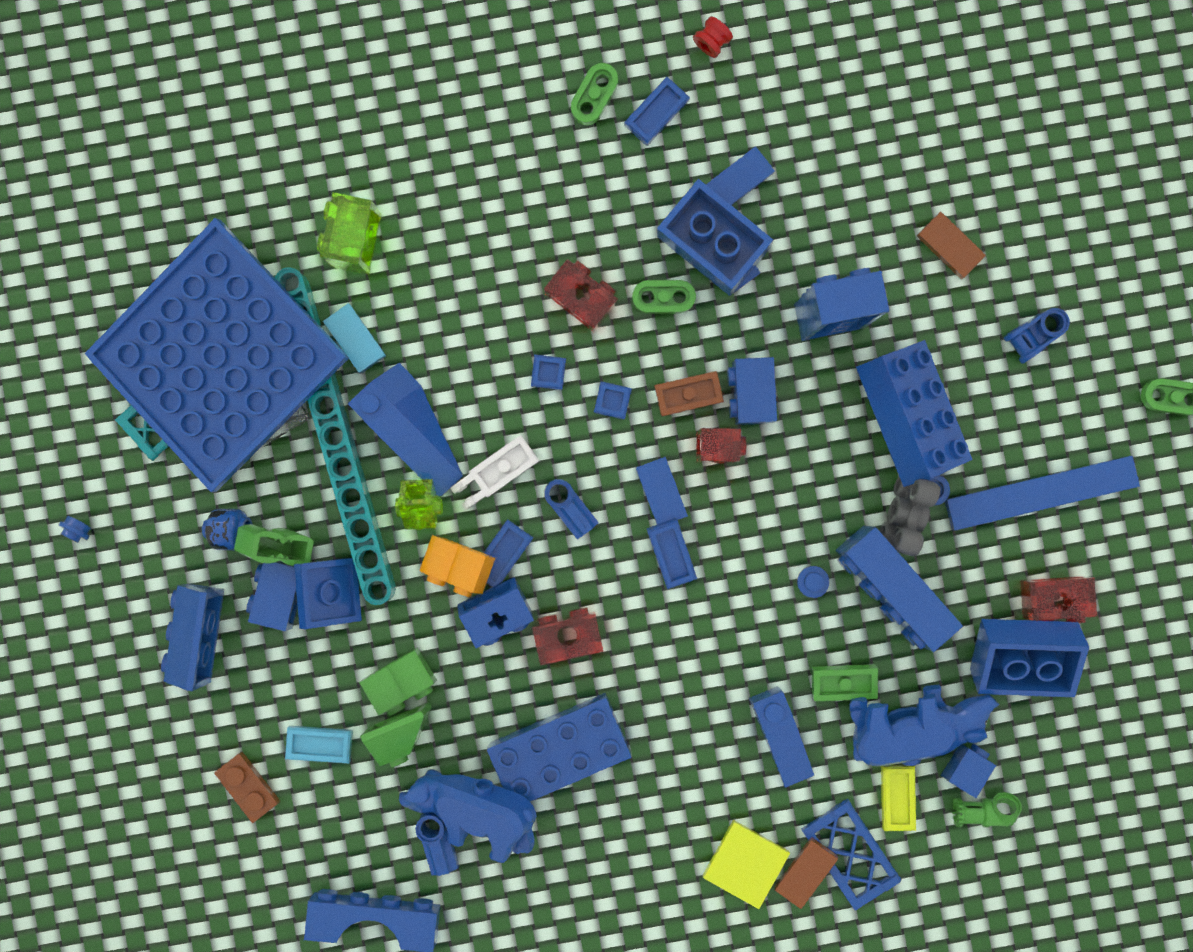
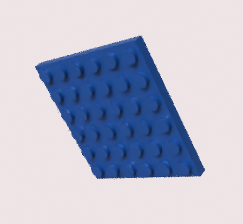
[85,218,349,492]

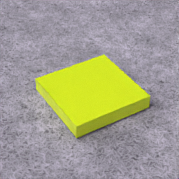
[703,820,790,909]

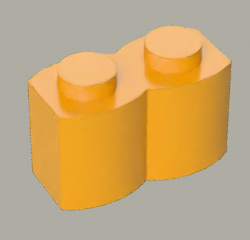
[419,535,495,597]

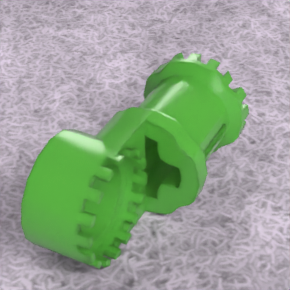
[952,792,1022,828]

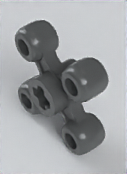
[879,477,940,556]

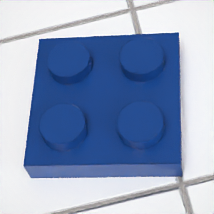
[294,558,362,629]

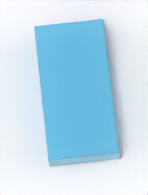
[323,303,386,374]
[285,726,353,764]

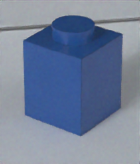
[941,744,996,798]

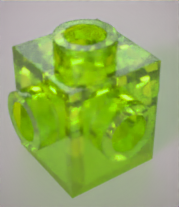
[395,479,443,530]

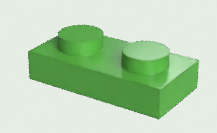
[812,664,878,701]

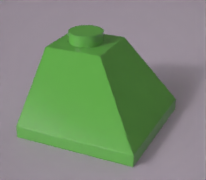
[360,702,432,767]

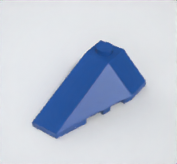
[348,363,463,498]

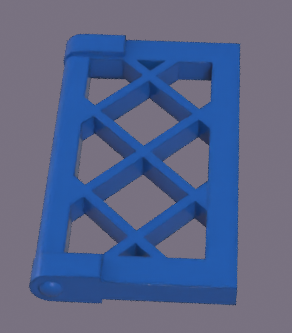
[801,799,902,911]

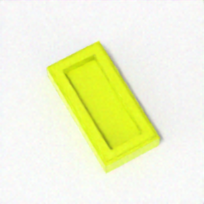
[881,765,916,831]

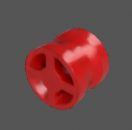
[693,16,733,58]

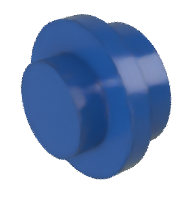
[58,516,91,543]
[797,566,829,598]

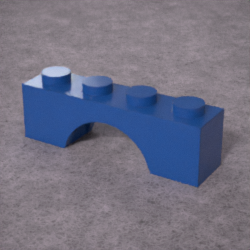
[304,889,441,952]

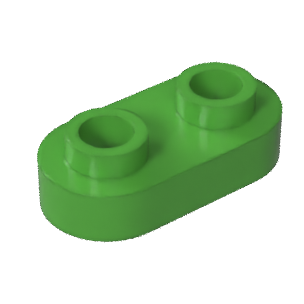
[571,63,618,125]
[632,280,696,314]
[1141,379,1193,416]

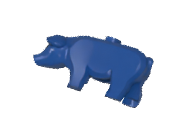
[849,685,1000,766]
[399,769,537,863]

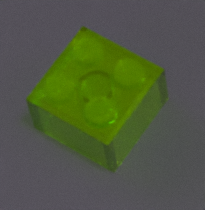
[317,192,382,275]

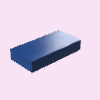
[624,77,690,146]
[706,146,775,205]
[636,457,688,525]
[646,518,697,589]
[484,519,533,587]

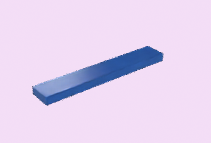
[945,456,1140,531]

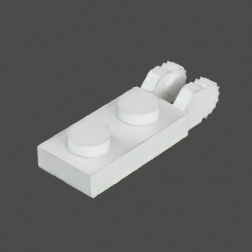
[450,435,539,510]

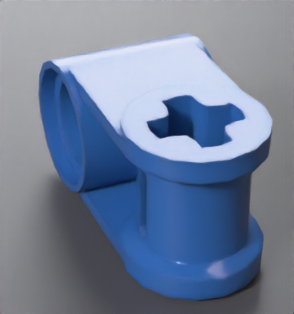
[1003,308,1070,364]

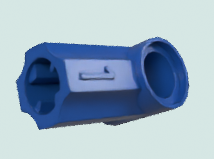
[544,479,599,540]
[415,813,459,876]

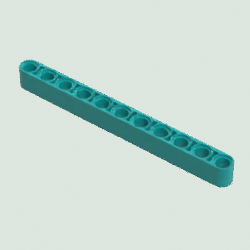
[275,267,396,605]

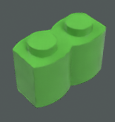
[234,524,314,566]
[359,647,437,716]

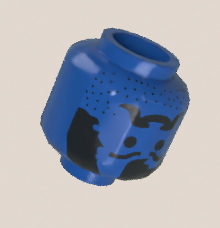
[202,509,253,551]

